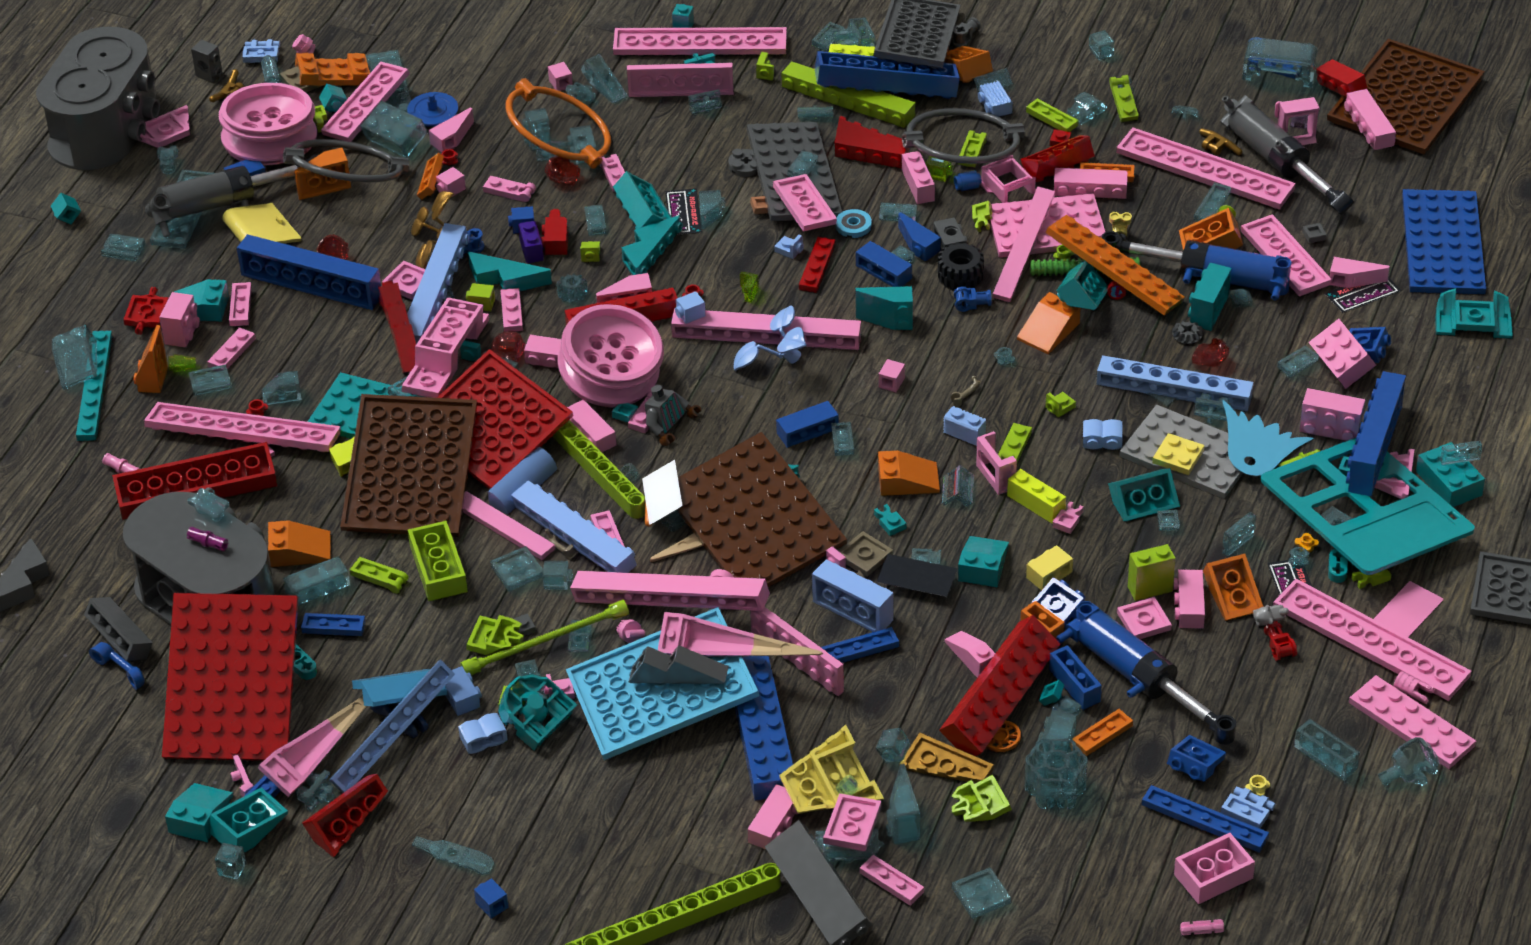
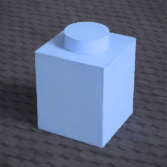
[675,292,706,324]

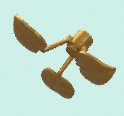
[411,191,454,269]

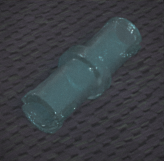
[797,105,834,119]

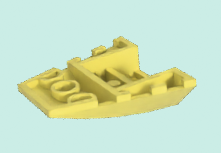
[779,725,884,814]

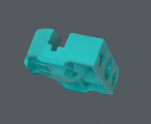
[498,674,577,751]

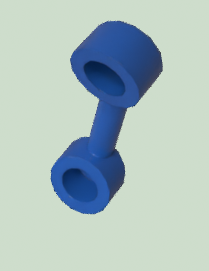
[89,642,145,690]

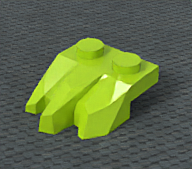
[466,615,524,655]
[952,775,1012,822]

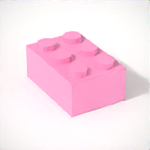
[1309,319,1376,389]
[1299,388,1365,441]
[1174,833,1255,904]

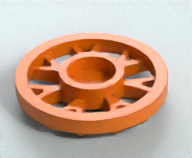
[986,720,1021,752]

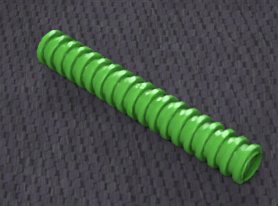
[1030,257,1140,276]

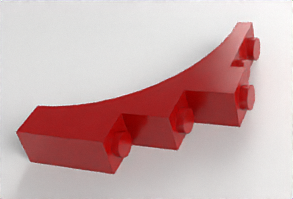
[378,280,416,373]

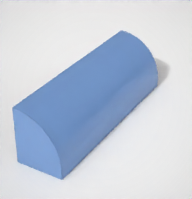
[488,447,557,515]

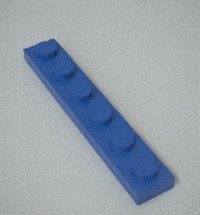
[1142,785,1269,853]

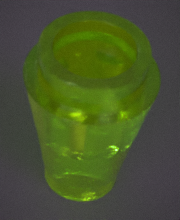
[168,354,196,373]

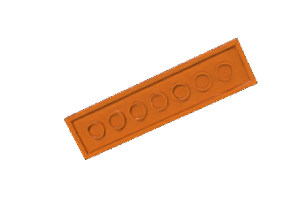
[1045,215,1185,315]

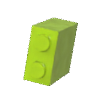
[1128,544,1175,601]

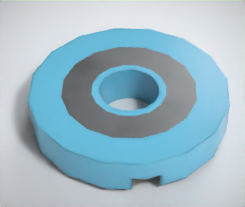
[836,209,872,238]

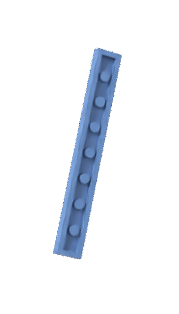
[329,660,455,793]

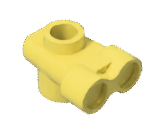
[1109,212,1132,236]

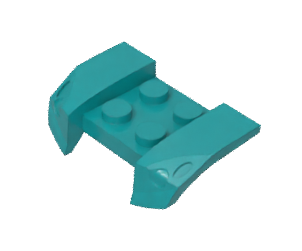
[1435,288,1512,339]

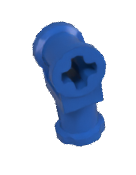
[464,228,484,254]
[954,287,991,312]

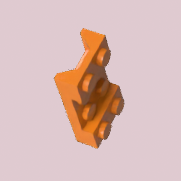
[295,53,370,86]

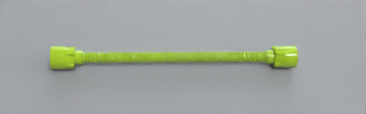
[460,600,629,675]

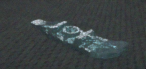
[412,836,494,875]

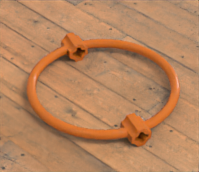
[505,78,611,169]

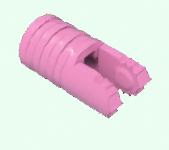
[1393,671,1436,704]

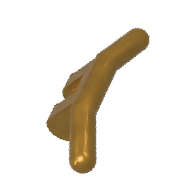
[209,69,245,102]
[1199,128,1243,156]

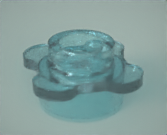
[994,347,1015,365]
[1289,547,1309,566]

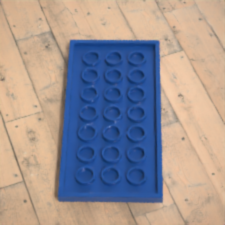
[1402,189,1486,294]

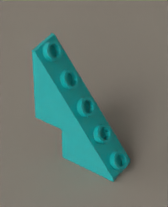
[622,215,683,275]
[468,252,552,291]

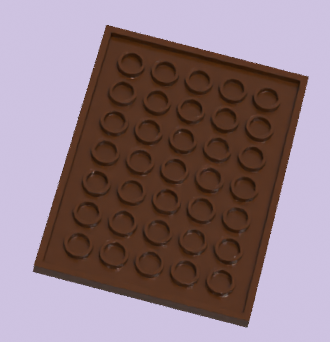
[1327,39,1485,155]
[340,394,477,537]
[676,432,847,587]

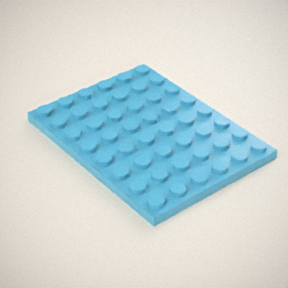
[566,607,760,760]

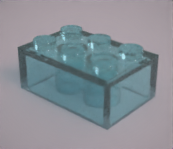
[361,100,427,158]

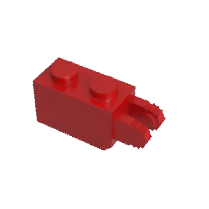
[541,209,568,255]

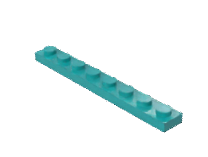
[76,331,112,441]

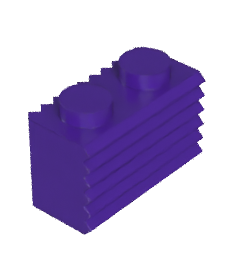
[518,221,544,263]

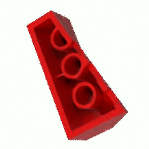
[835,116,909,168]
[1020,135,1095,182]
[302,774,388,857]

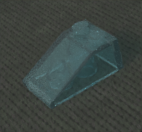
[52,324,97,390]
[886,764,920,844]

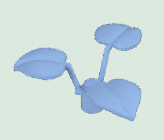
[734,305,806,371]

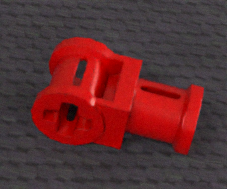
[1264,621,1297,661]

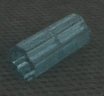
[261,55,281,83]

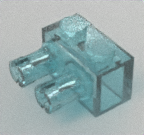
[832,17,875,47]

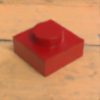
[1050,129,1071,146]

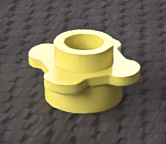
[1245,775,1270,796]

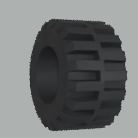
[938,243,984,289]

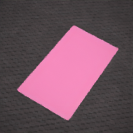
[1374,581,1444,637]

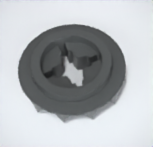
[1172,320,1203,344]

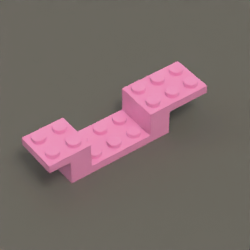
[402,298,489,398]

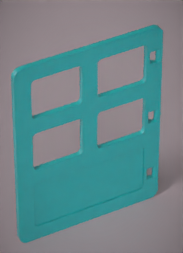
[1261,438,1475,575]

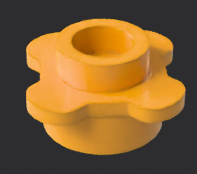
[1294,533,1319,553]

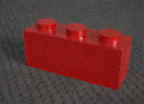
[1316,59,1368,97]

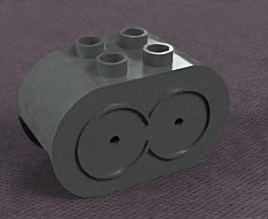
[36,27,160,170]
[123,492,275,625]

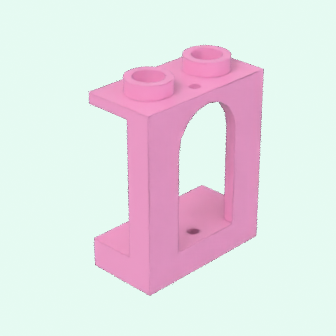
[976,431,1017,495]

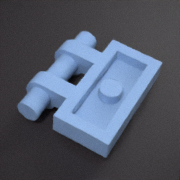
[242,39,280,63]
[1221,786,1276,829]

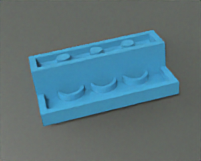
[352,669,448,706]

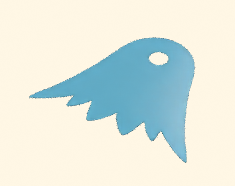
[1222,400,1314,476]

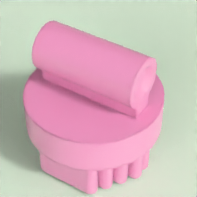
[292,34,316,53]
[616,619,645,643]

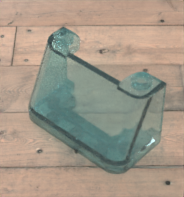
[1242,37,1318,88]

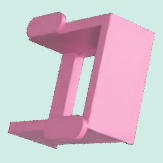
[1274,97,1320,145]
[980,155,1036,203]

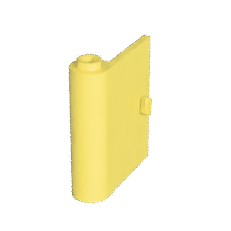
[222,203,302,244]

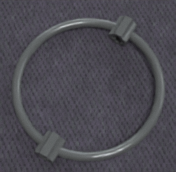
[902,108,1025,164]
[283,139,409,182]

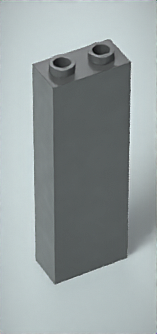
[764,820,873,945]

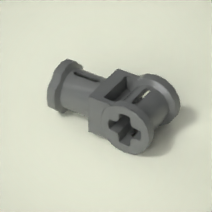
[953,17,981,47]

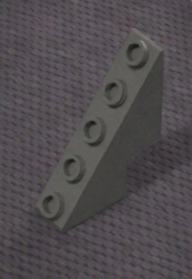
[0,539,49,612]
[628,645,729,684]

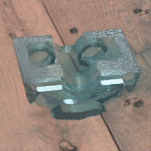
[1067,92,1107,125]

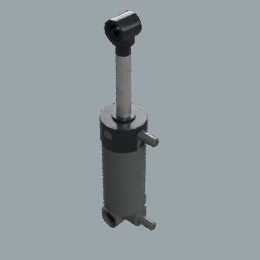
[1220,95,1355,216]
[145,155,318,237]

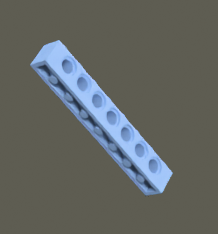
[1097,355,1253,411]

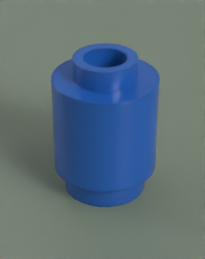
[954,170,982,191]

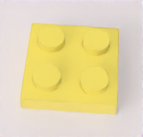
[1152,433,1204,475]

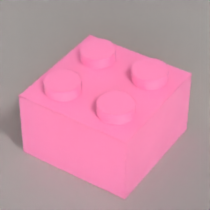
[159,292,200,347]

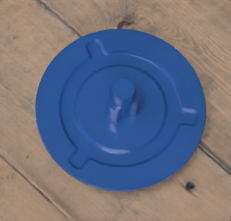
[407,92,458,127]

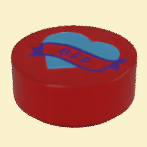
[1107,281,1126,300]

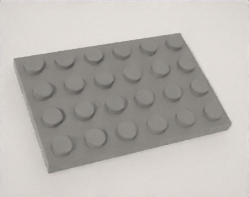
[1119,405,1254,499]

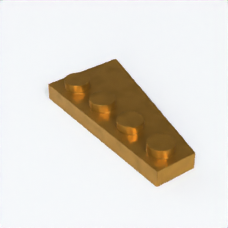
[899,733,994,783]

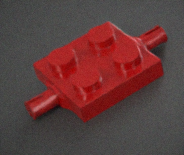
[123,287,169,335]

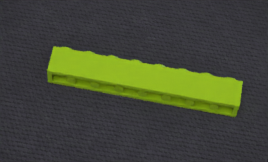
[781,62,915,128]

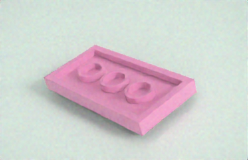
[773,174,837,232]

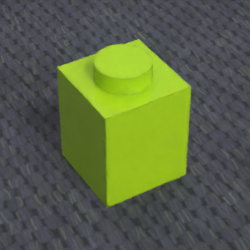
[466,283,495,312]

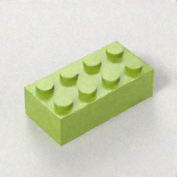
[408,521,468,601]

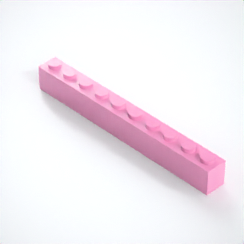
[671,308,861,350]
[570,571,770,611]

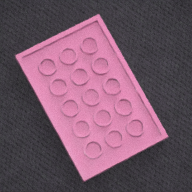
[989,193,1105,258]

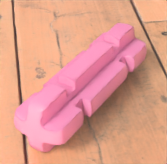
[1180,919,1224,936]

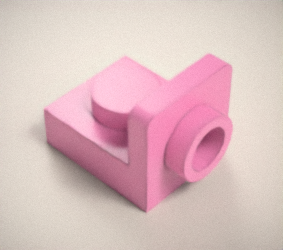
[544,674,575,699]

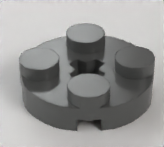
[728,149,757,177]

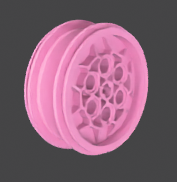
[219,83,317,165]
[558,304,664,407]

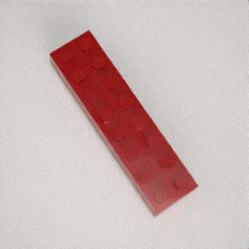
[112,442,277,520]
[939,615,1060,756]

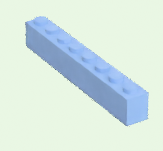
[407,223,469,344]
[511,481,637,573]

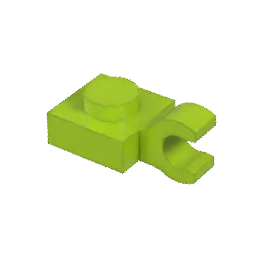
[313,105,327,133]

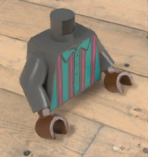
[645,385,702,446]

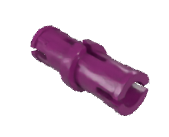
[187,527,228,551]

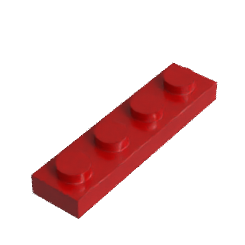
[799,237,835,293]

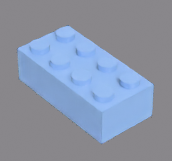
[812,559,893,632]

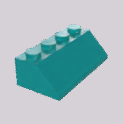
[613,171,672,229]
[1056,260,1108,310]

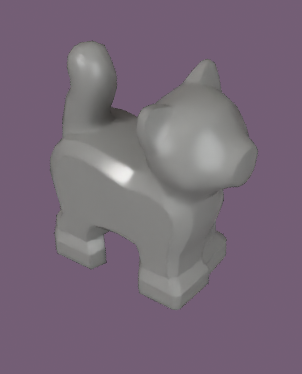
[1253,605,1289,626]

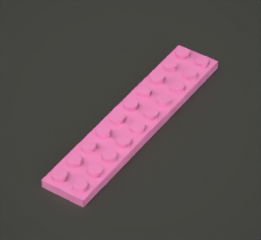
[613,27,787,55]
[1116,128,1296,209]
[144,402,341,452]
[1273,579,1471,701]

